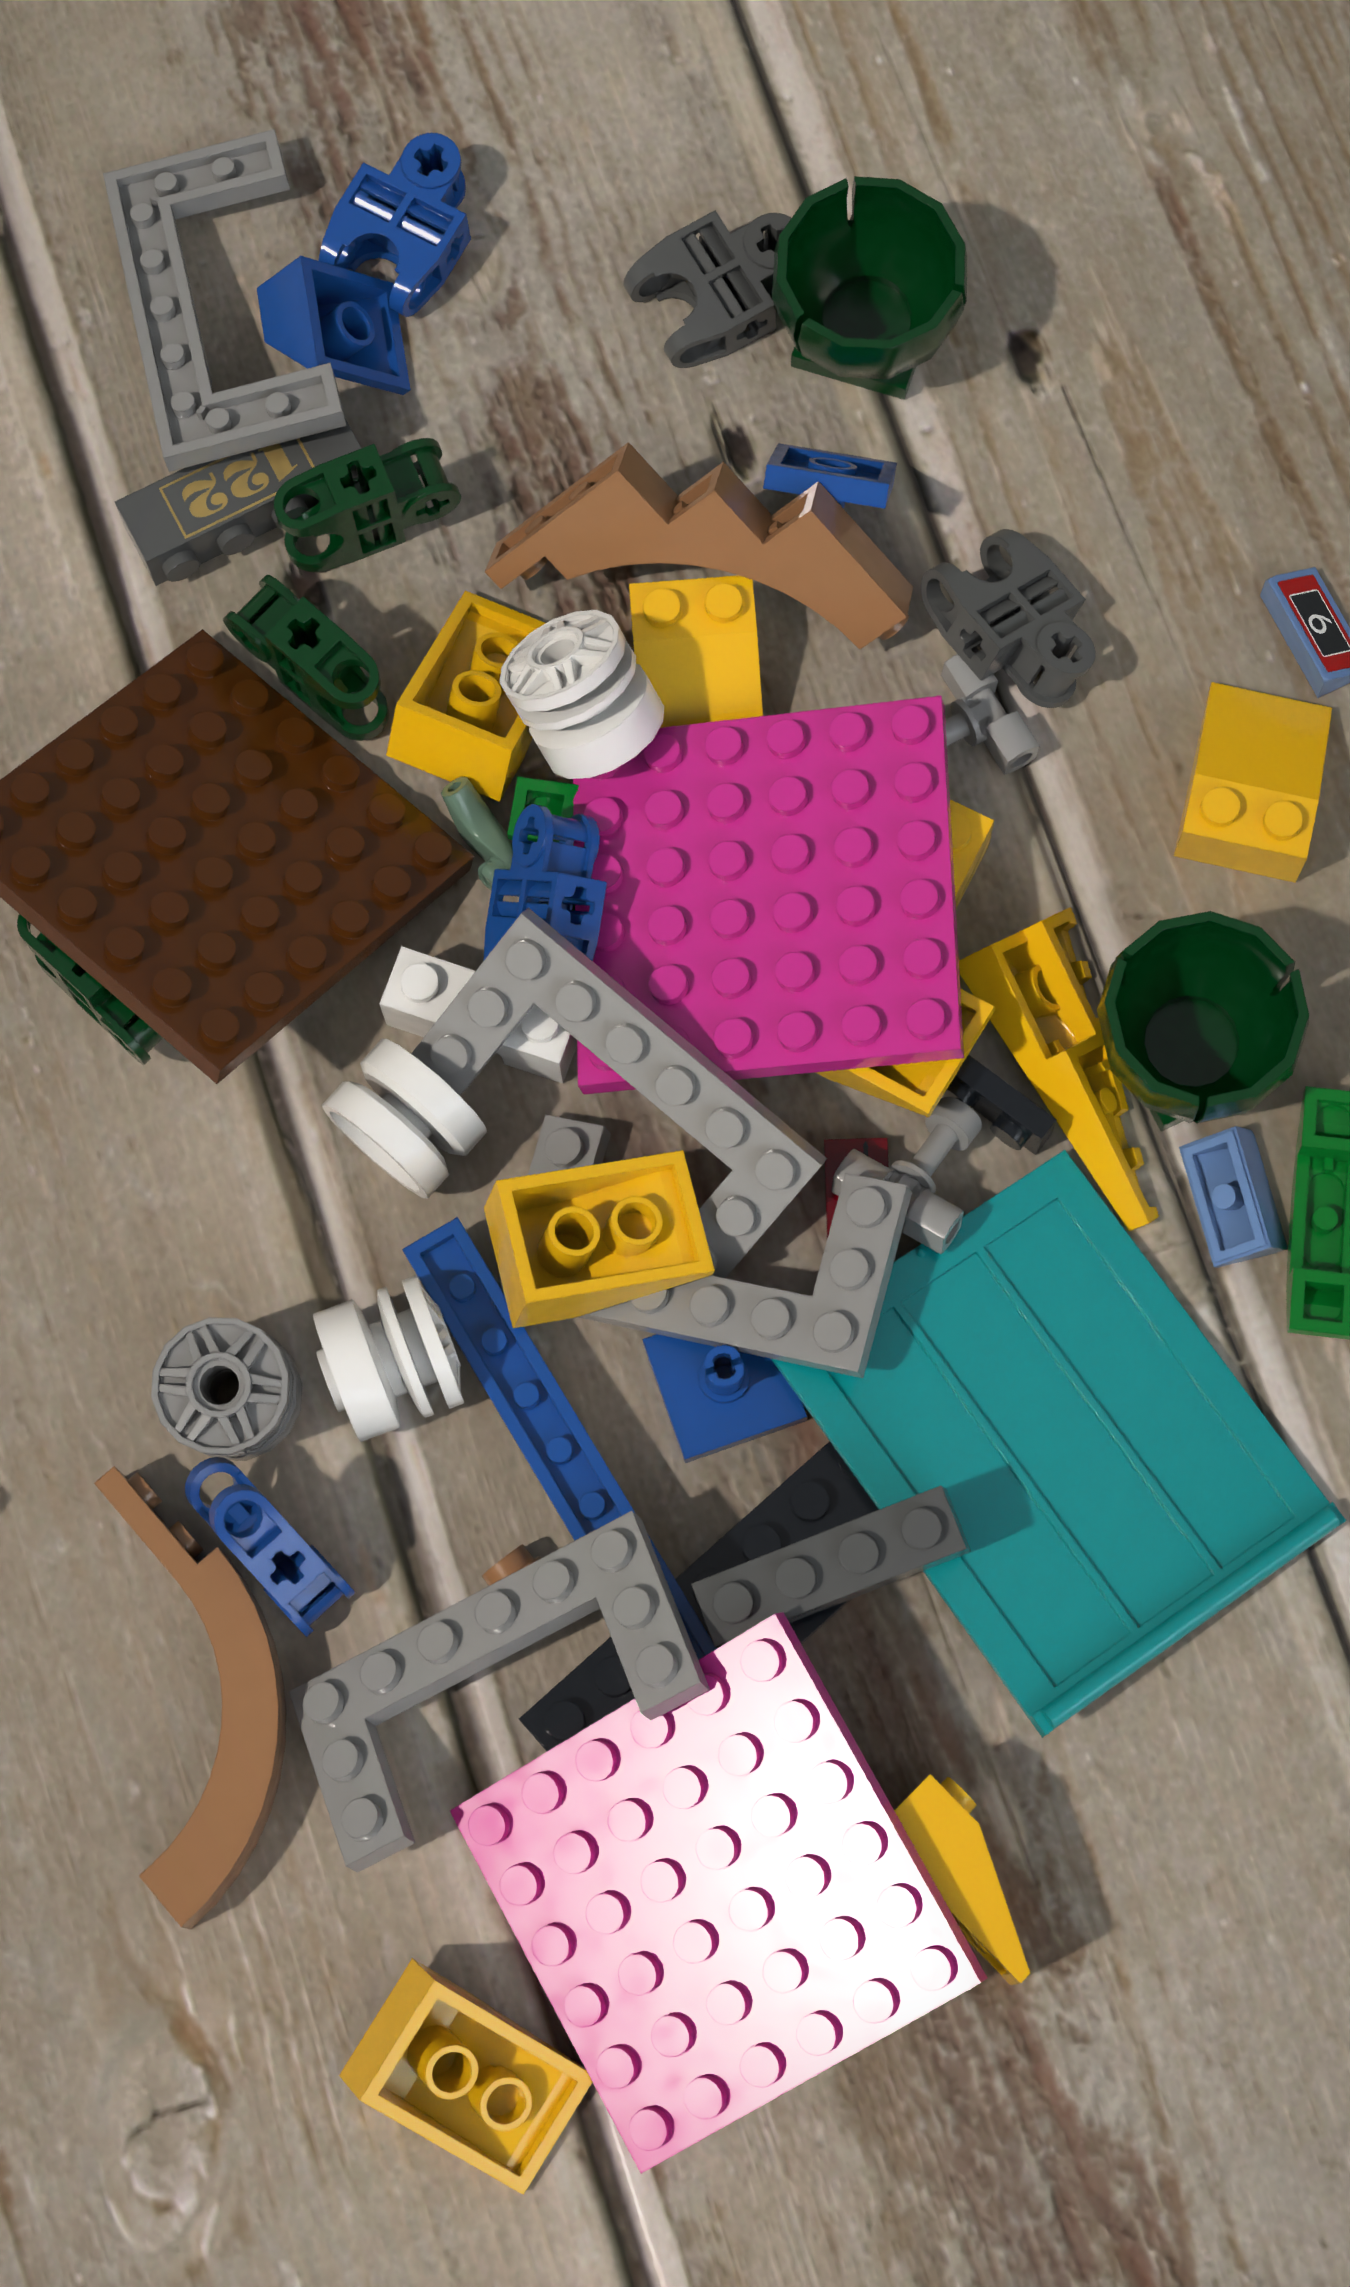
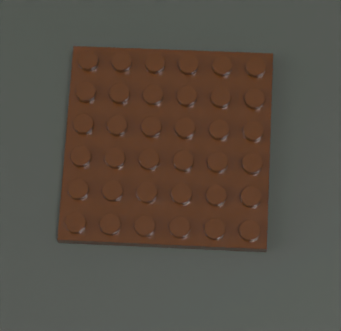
[0,629,475,1084]

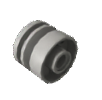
[151,1317,302,1461]

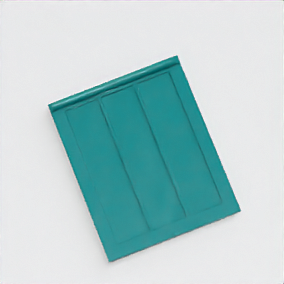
[771,1150,1347,1738]

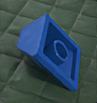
[257,256,411,395]

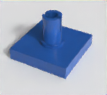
[763,443,897,509]
[642,1334,807,1464]

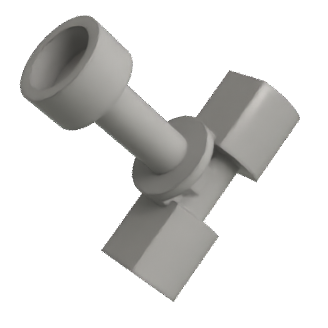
[941,648,1040,775]
[832,1097,982,1254]

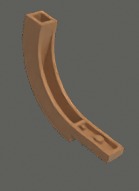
[94,1466,286,1929]

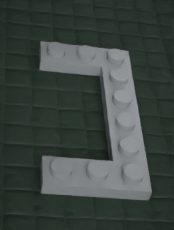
[103,129,347,472]
[411,908,827,1278]
[497,1114,912,1378]
[289,1511,710,1873]

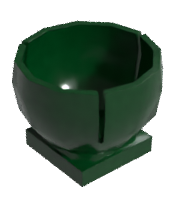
[772,176,967,400]
[1097,911,1309,1132]

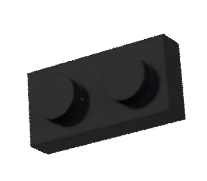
[943,1054,1057,1155]

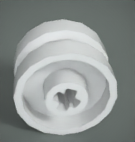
[322,1039,487,1199]

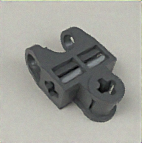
[623,210,791,368]
[921,529,1096,708]

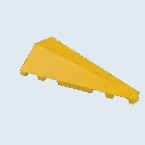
[959,907,1159,1231]

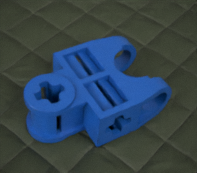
[319,133,471,317]
[483,804,607,961]
[185,1457,356,1637]

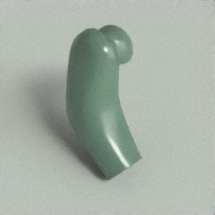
[441,777,513,890]

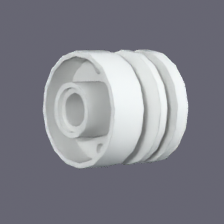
[499,610,665,779]
[313,1275,464,1442]

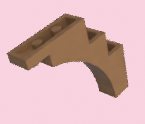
[485,442,913,649]

